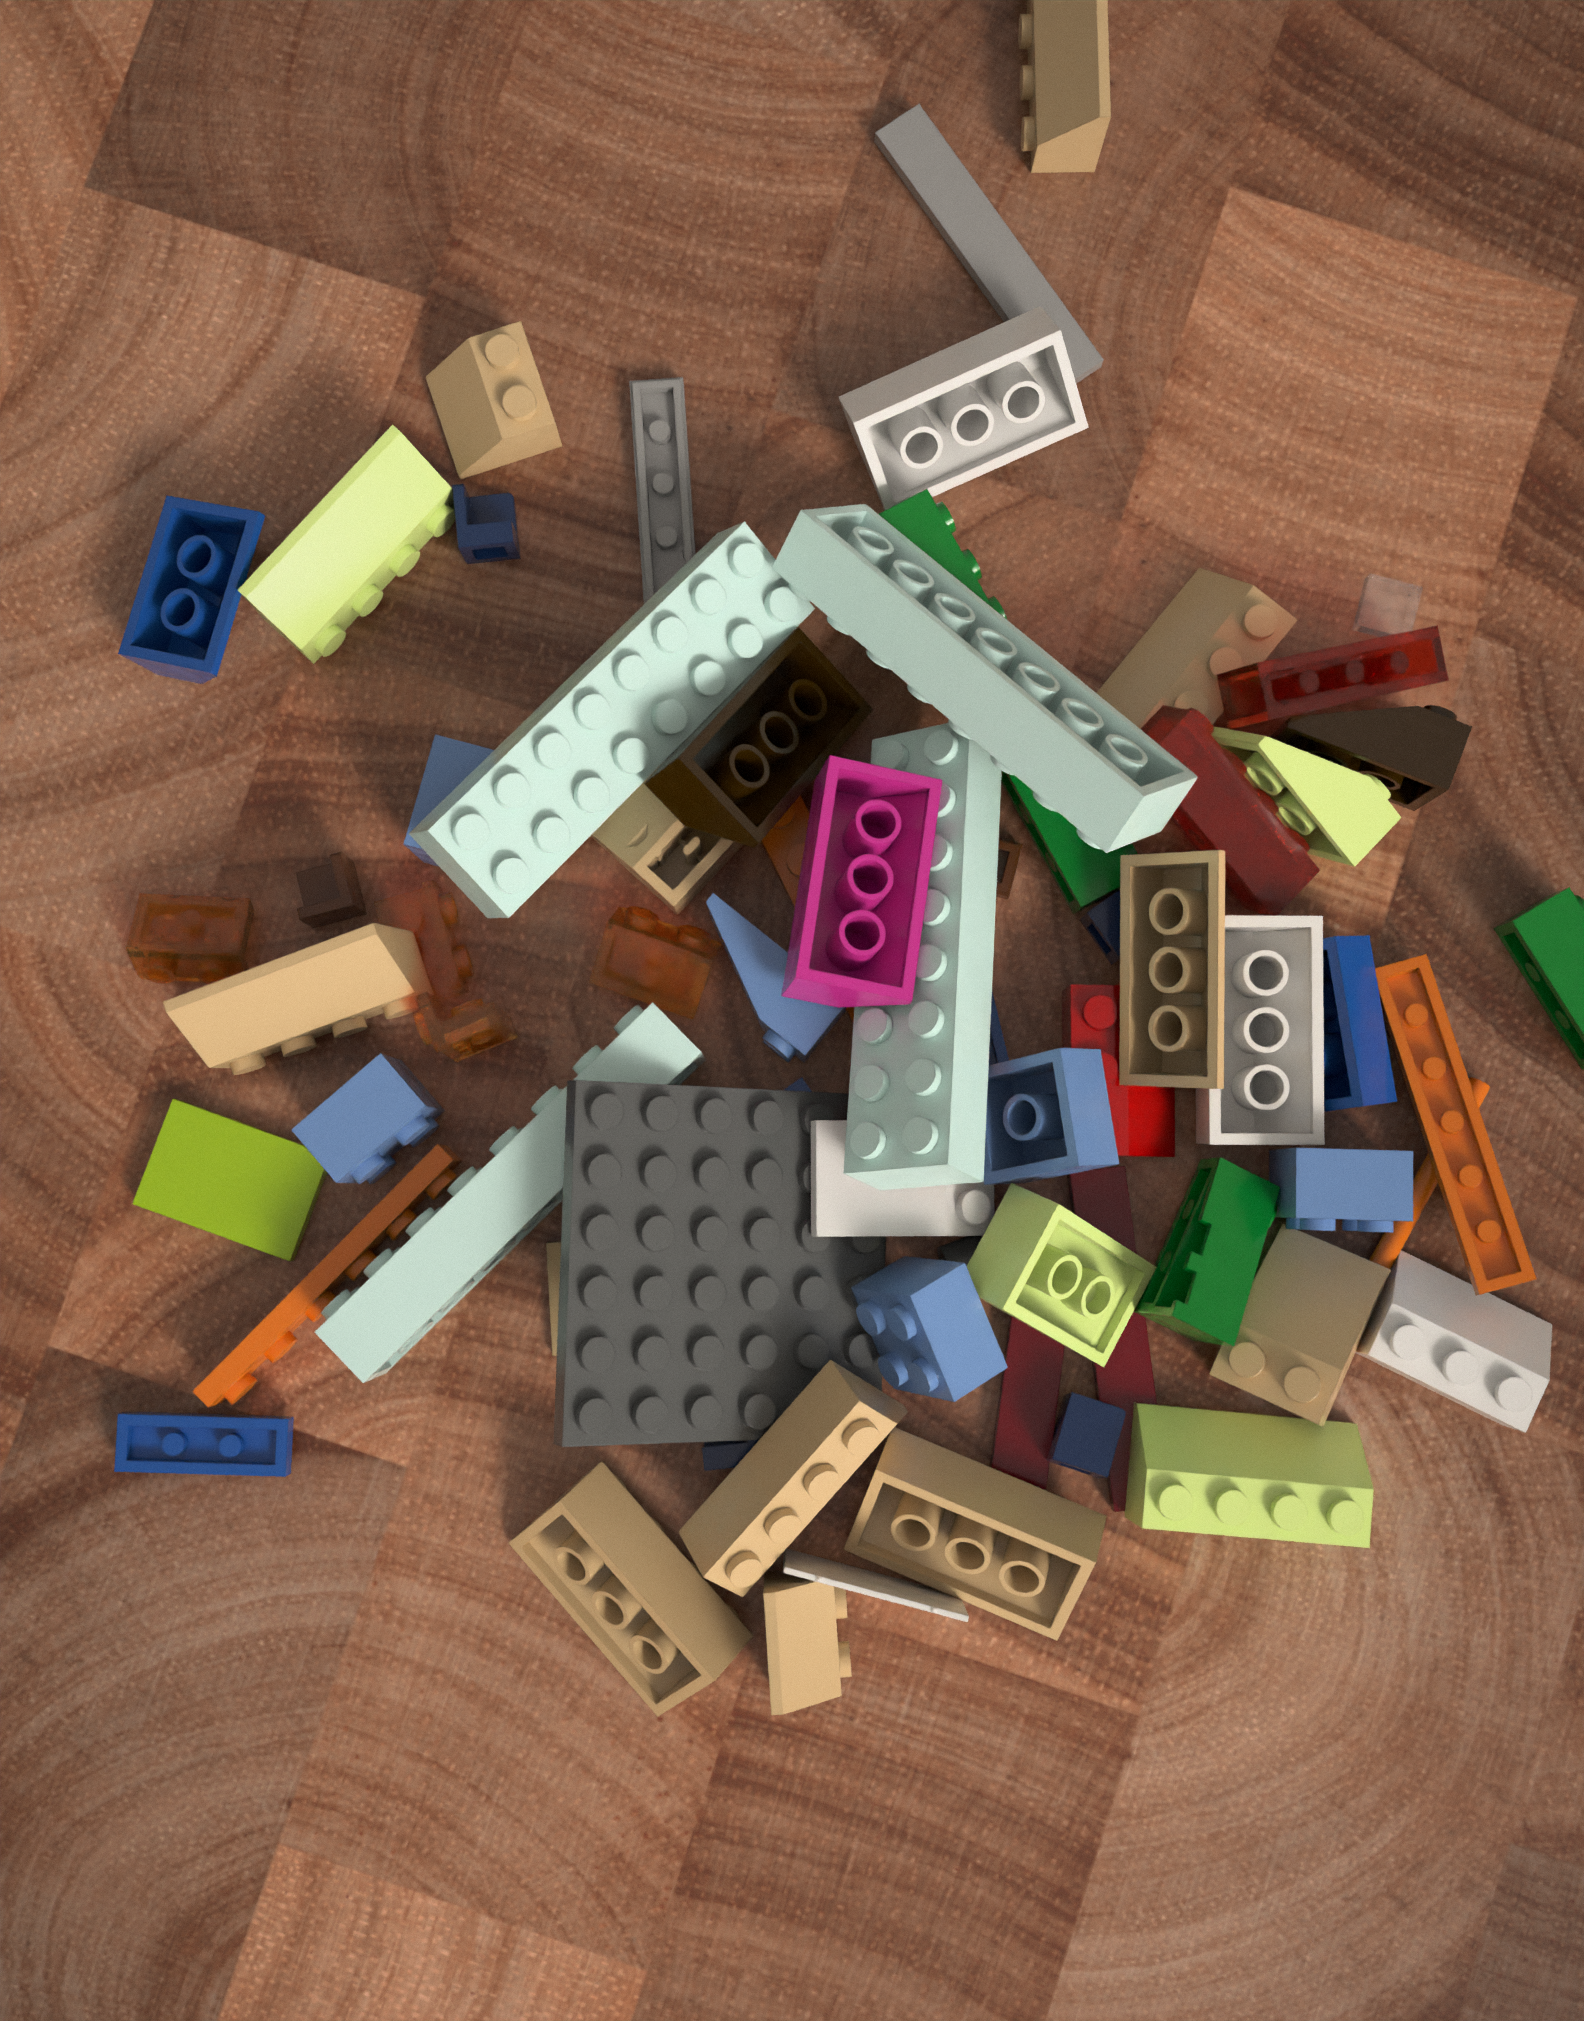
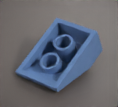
[706,893,847,1063]

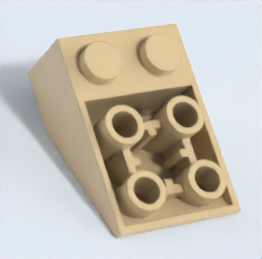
[591,766,743,916]

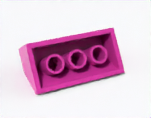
[781,755,942,1008]

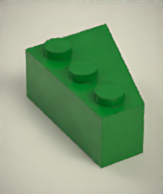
[1134,1157,1280,1347]

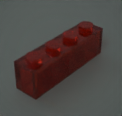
[1216,625,1449,730]
[1141,705,1320,916]

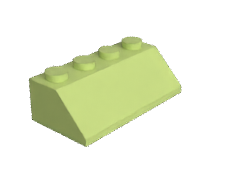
[238,425,456,664]
[1124,1402,1374,1548]

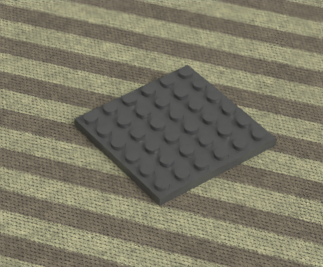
[553,1080,886,1447]

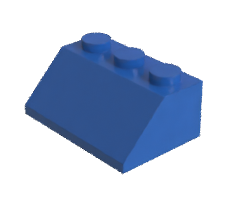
[118,495,265,684]
[1323,935,1397,1112]

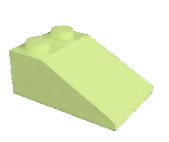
[1199,725,1401,867]
[967,1183,1157,1367]

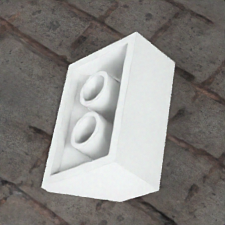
[1355,1250,1552,1433]

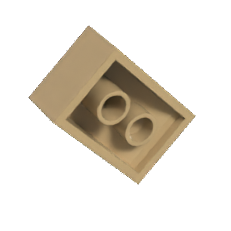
[1209,1224,1391,1427]

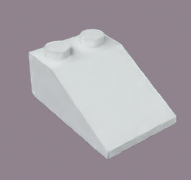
[811,1120,994,1237]

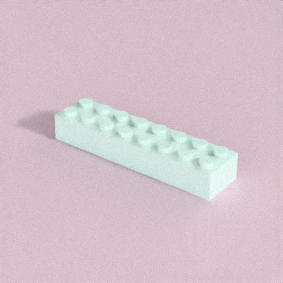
[772,504,1198,853]
[409,521,815,918]
[843,723,1002,1190]
[315,1002,706,1383]

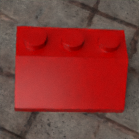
[1062,984,1175,1157]

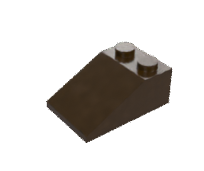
[1270,705,1472,811]

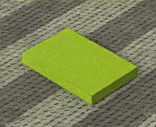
[132,1099,327,1261]

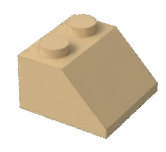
[426,321,562,480]
[763,1570,852,1715]

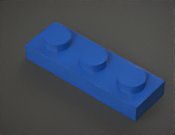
[114,1411,294,1477]

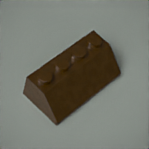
[644,627,873,847]

